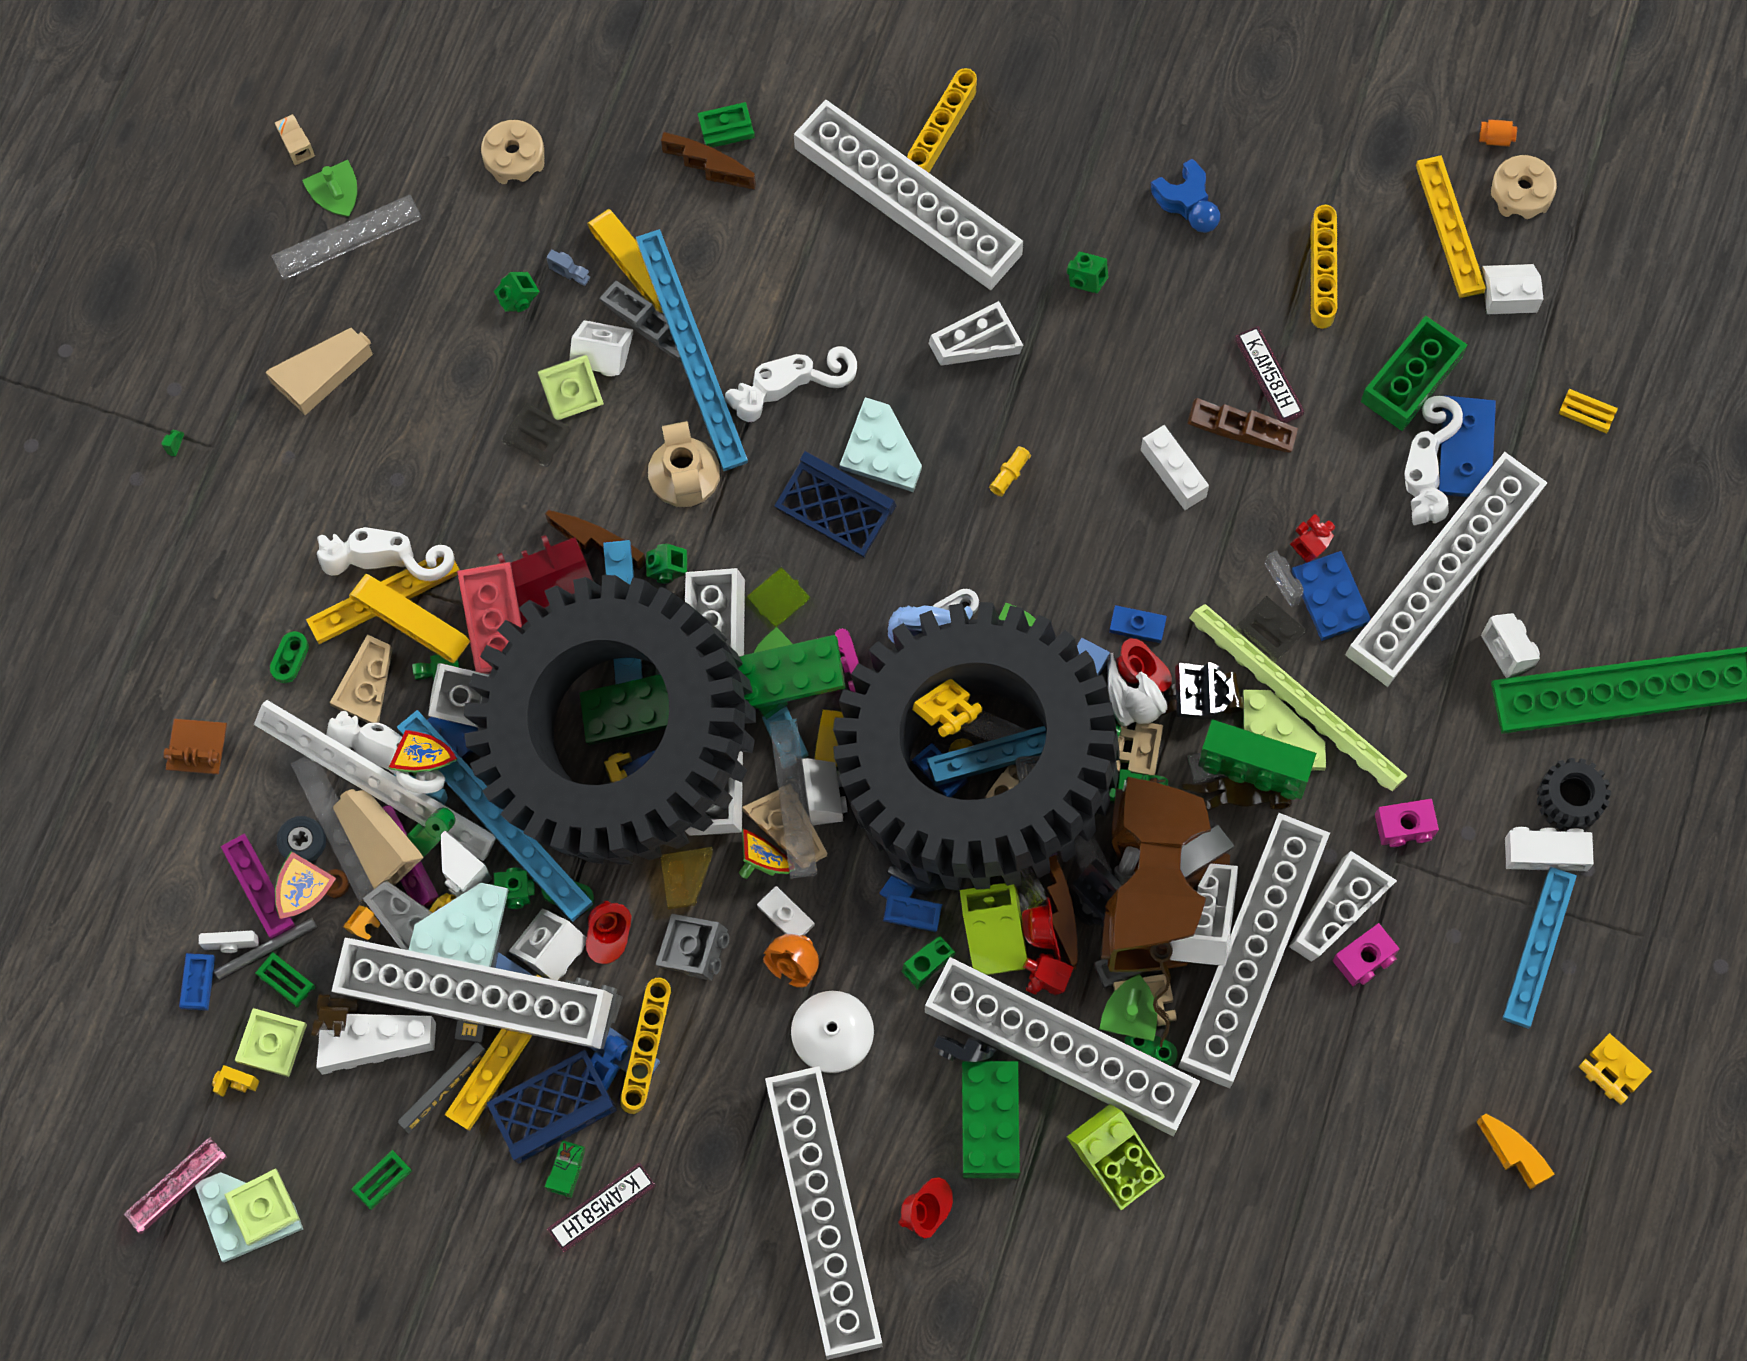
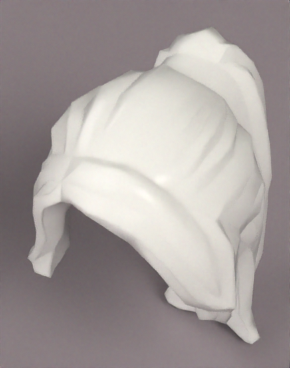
[1107,653,1167,726]

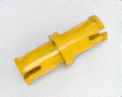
[989,446,1031,496]

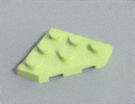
[1242,690,1326,771]

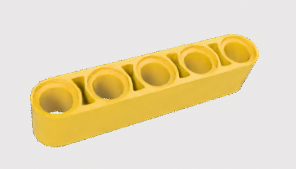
[907,68,977,173]
[1311,205,1337,329]
[588,209,663,314]
[349,574,470,663]
[620,978,671,1114]

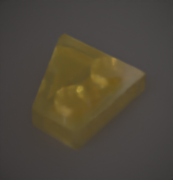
[661,847,713,910]

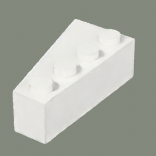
[1289,851,1397,962]
[1170,863,1238,966]
[317,1014,436,1075]

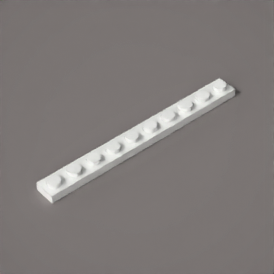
[254,700,496,861]

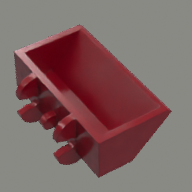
[497,535,593,626]

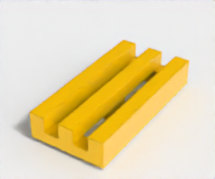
[1558,389,1618,434]

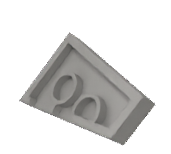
[363,881,432,950]

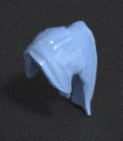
[888,605,973,644]

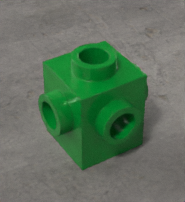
[1067,251,1108,294]
[494,272,540,312]
[646,544,687,584]
[494,868,535,909]

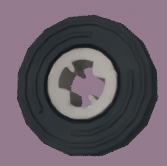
[277,816,326,863]

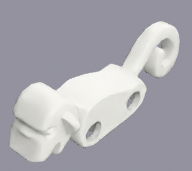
[725,346,857,422]
[1404,396,1463,525]
[317,527,455,581]
[326,711,445,794]

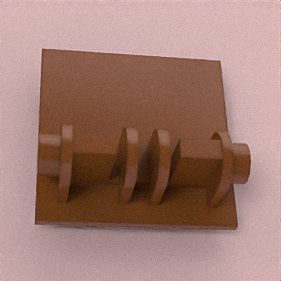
[164,719,227,774]

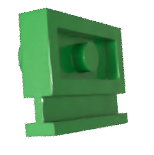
[697,102,755,148]

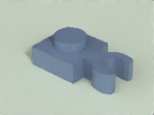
[546,250,590,286]

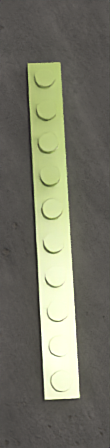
[1189,604,1407,791]

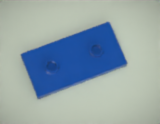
[1438,396,1496,497]

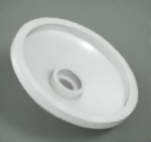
[791,991,874,1073]

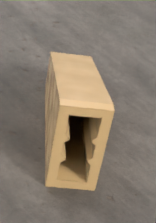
[266,328,373,415]
[333,789,423,889]

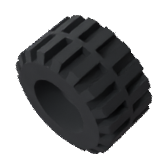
[1536,758,1611,830]

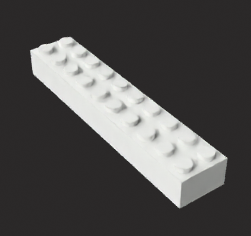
[794,100,1023,290]
[1345,452,1547,687]
[685,568,745,836]
[1178,813,1330,1088]
[332,938,613,1049]
[925,957,1200,1137]
[765,1066,883,1360]

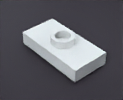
[757,886,815,936]
[199,931,259,953]

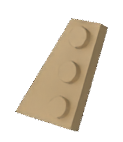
[330,635,392,723]
[742,784,827,868]

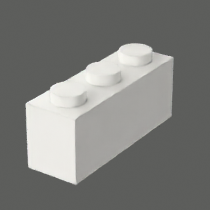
[1141,425,1209,510]
[1505,827,1593,871]

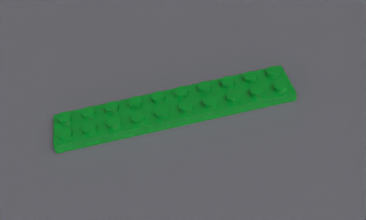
[580,635,845,746]
[1491,647,1747,734]

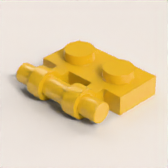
[912,679,982,737]
[1578,1033,1652,1105]

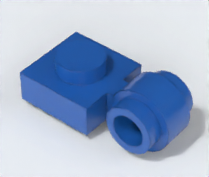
[582,1035,630,1090]

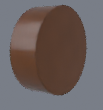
[326,869,350,898]

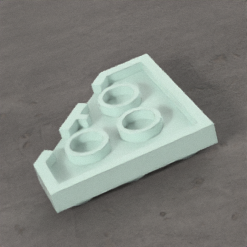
[840,397,922,492]
[409,883,509,967]
[195,1172,303,1262]

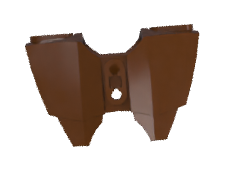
[1101,777,1230,972]

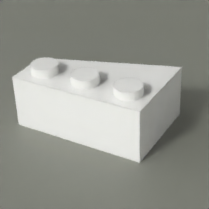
[929,301,1023,366]

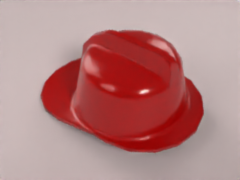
[1116,638,1172,692]
[1022,897,1060,960]
[586,901,631,964]
[899,1177,953,1239]

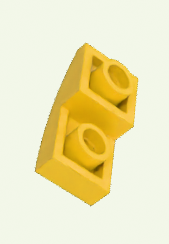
[815,709,844,767]

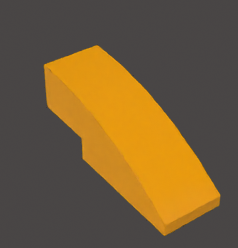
[1476,1114,1555,1189]

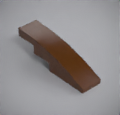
[661,132,756,190]
[1187,398,1298,453]
[545,510,646,571]
[1046,855,1077,970]

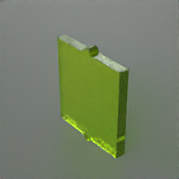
[747,567,810,627]

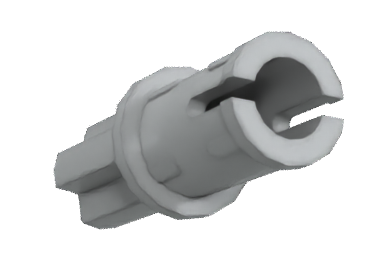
[1114,846,1140,885]

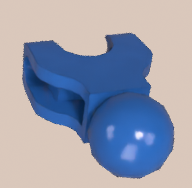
[1151,159,1220,233]

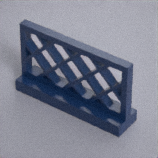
[774,451,896,557]
[487,1050,617,1164]

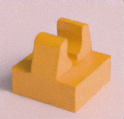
[343,905,380,940]

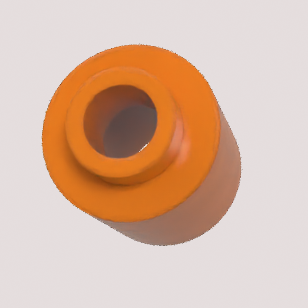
[1479,120,1517,147]

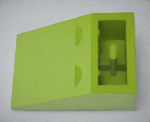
[960,883,1027,975]
[1067,1104,1165,1210]

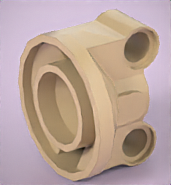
[648,421,720,507]

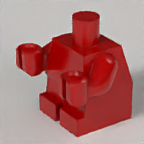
[1290,514,1335,563]
[1023,953,1074,995]

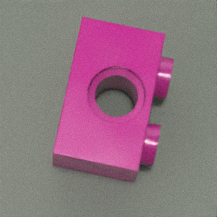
[1375,799,1439,847]
[1332,923,1399,986]

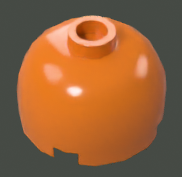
[763,934,819,988]

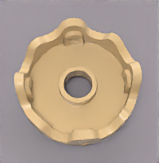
[481,120,544,184]
[1491,155,1557,219]

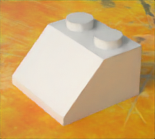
[1482,264,1543,314]
[570,320,633,376]
[1481,613,1540,678]
[428,664,489,727]
[802,758,847,825]
[441,831,492,897]
[509,908,587,981]

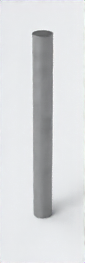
[214,918,317,980]

